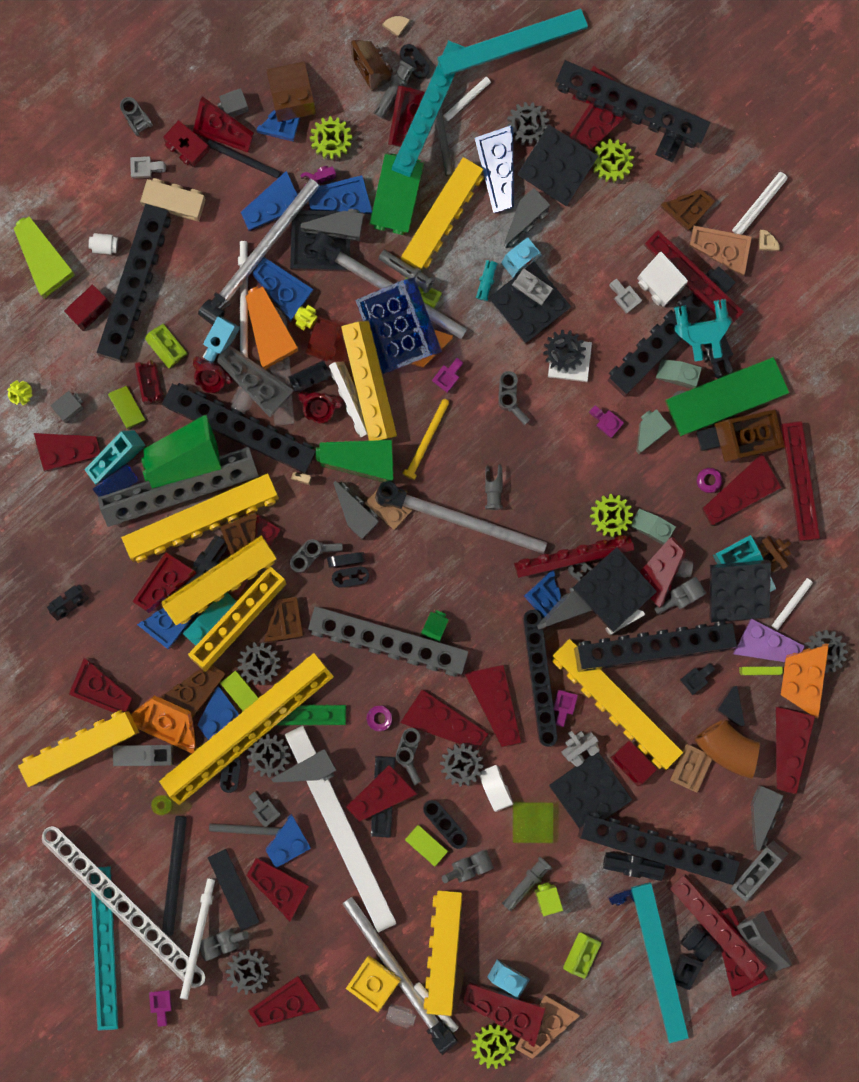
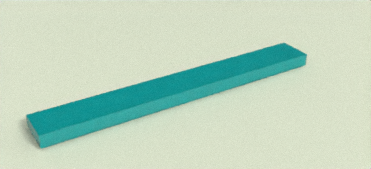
[437,9,588,77]
[90,866,118,1030]
[631,882,689,1044]

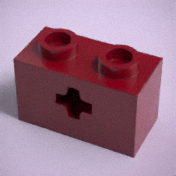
[163,120,209,167]

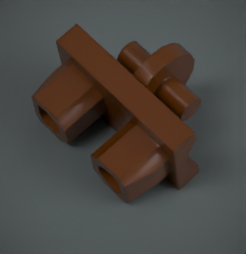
[758,535,791,572]

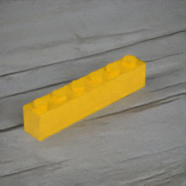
[401,157,484,272]
[341,321,397,441]
[162,535,277,625]
[188,567,286,672]
[18,710,139,787]
[424,891,463,1016]

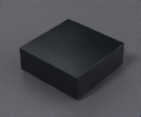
[696,427,720,451]

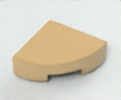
[382,16,410,37]
[759,230,779,251]
[291,472,311,485]

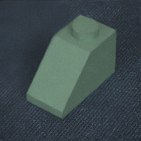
[656,359,702,389]
[636,409,671,454]
[630,509,676,545]

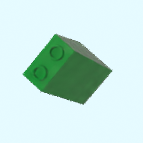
[370,152,426,235]
[141,415,221,489]
[316,440,393,482]

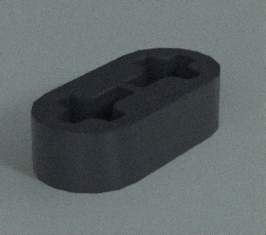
[400,44,429,79]
[327,552,366,568]
[332,566,369,588]
[220,757,241,793]

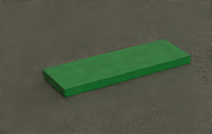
[665,357,789,437]

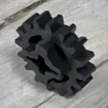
[543,330,586,373]

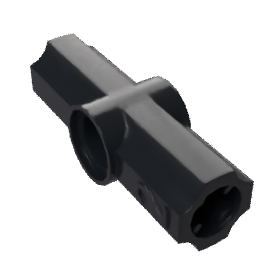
[183,535,228,586]
[603,852,665,881]

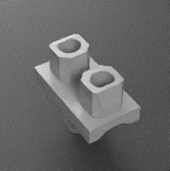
[512,268,553,306]
[561,731,600,767]

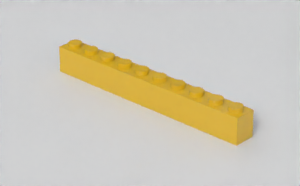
[159,653,334,805]

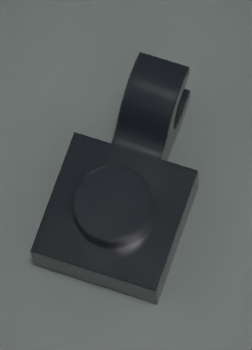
[680,663,715,695]

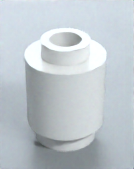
[89,233,118,255]

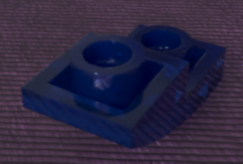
[93,464,139,497]
[607,888,634,906]

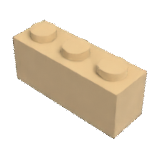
[140,178,206,222]

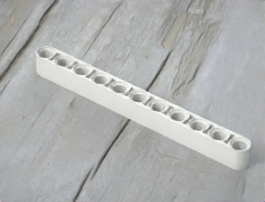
[285,726,396,933]
[42,826,205,988]

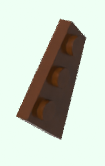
[159,664,227,720]

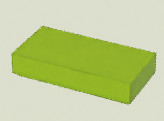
[739,667,782,675]
[220,670,258,711]
[405,825,448,866]

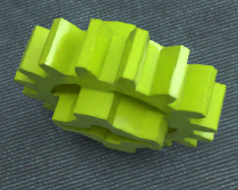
[310,116,352,160]
[593,139,634,183]
[589,494,633,537]
[471,1024,515,1069]

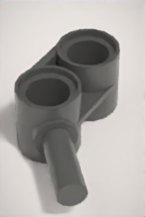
[498,371,530,425]
[290,539,343,573]
[654,577,706,615]
[396,728,421,785]
[442,849,494,883]
[200,928,249,961]

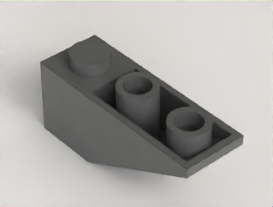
[504,188,550,248]
[333,481,379,540]
[113,745,174,766]
[750,785,784,851]
[737,911,792,971]

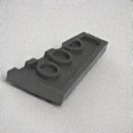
[217,346,294,417]

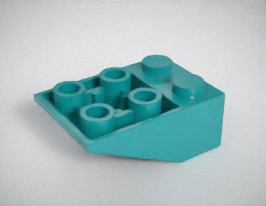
[713,535,776,592]

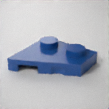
[257,110,300,142]
[524,570,561,618]
[197,686,239,740]
[266,814,311,868]

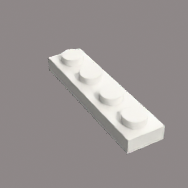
[329,361,368,437]

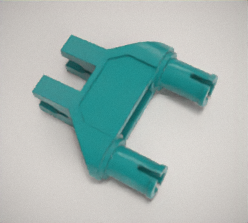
[674,299,732,361]

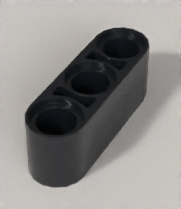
[423,799,467,849]

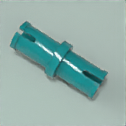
[475,260,498,301]

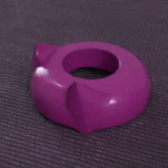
[697,468,722,493]
[367,705,392,731]

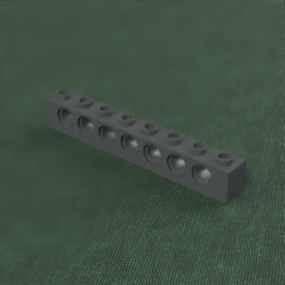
[98,447,259,527]
[308,606,468,677]

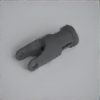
[485,464,503,510]

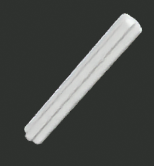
[733,172,788,235]

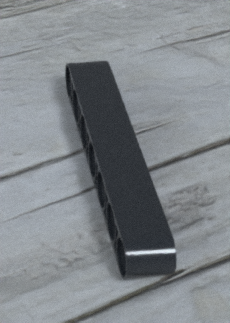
[523,610,557,747]

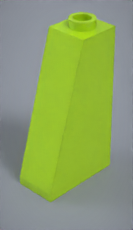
[14,216,75,299]

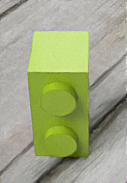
[534,882,563,916]

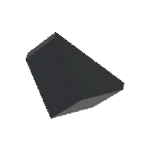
[715,686,745,726]
[673,954,703,990]

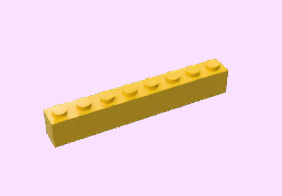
[121,474,279,563]
[552,639,683,770]

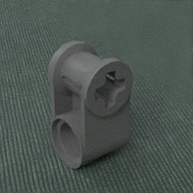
[120,97,153,137]

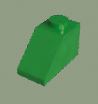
[421,610,449,642]

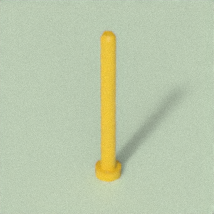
[402,399,449,480]

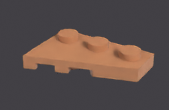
[689,226,752,276]
[515,995,580,1059]

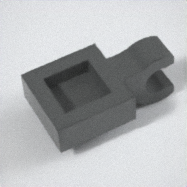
[249,792,281,827]

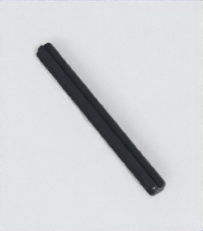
[162,815,187,936]

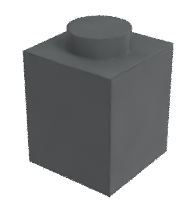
[217,88,249,117]
[50,391,84,423]

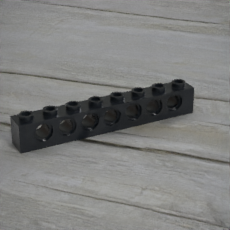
[554,60,710,148]
[96,203,172,363]
[608,266,736,397]
[162,383,316,474]
[574,621,737,672]
[577,812,740,885]

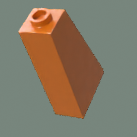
[245,286,299,370]

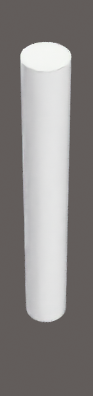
[443,77,491,121]
[771,578,813,630]
[414,982,459,1032]

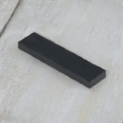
[371,756,395,838]
[207,849,260,931]

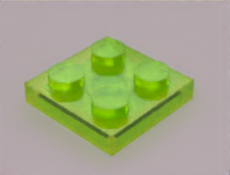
[512,802,553,843]

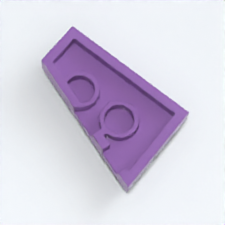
[733,619,804,662]

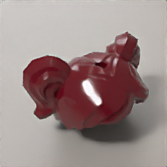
[193,356,233,393]
[298,391,344,424]

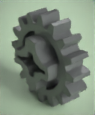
[507,102,549,146]
[805,630,848,673]
[238,642,281,685]
[247,734,291,778]
[440,743,484,787]
[226,949,270,995]

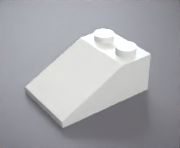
[637,252,688,307]

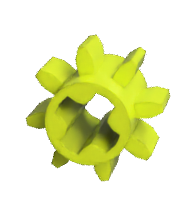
[294,305,318,331]
[7,380,33,405]

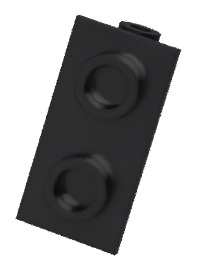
[655,120,689,163]
[288,360,331,393]
[47,584,89,621]

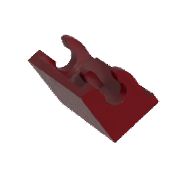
[64,284,112,331]
[134,360,164,405]
[610,740,657,786]

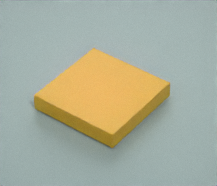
[346,956,401,1012]

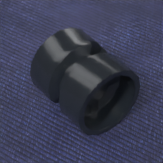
[680,924,718,962]

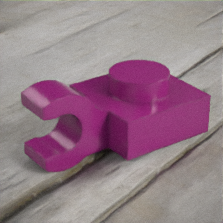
[300,166,336,186]
[432,358,463,393]
[589,405,624,438]
[553,690,578,727]
[149,990,172,1027]

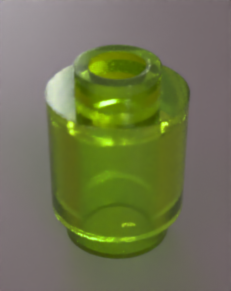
[151,795,173,815]

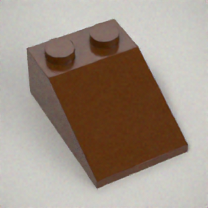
[351,40,393,91]
[266,61,316,122]
[715,409,785,462]

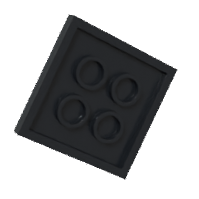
[517,124,598,206]
[290,210,350,271]
[488,262,571,344]
[572,547,657,632]
[709,560,771,623]
[549,752,632,829]

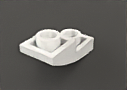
[480,765,513,812]

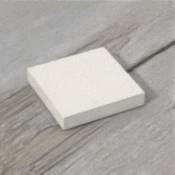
[548,339,592,382]

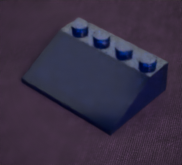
[355,277,442,374]

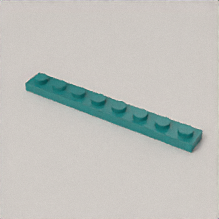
[392,40,465,177]

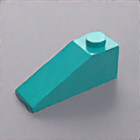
[84,430,146,485]
[183,592,237,646]

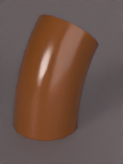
[694,719,760,779]

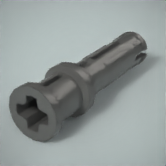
[373,60,416,119]
[378,249,435,293]
[502,857,553,912]

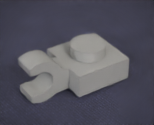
[130,156,166,179]
[609,279,642,314]

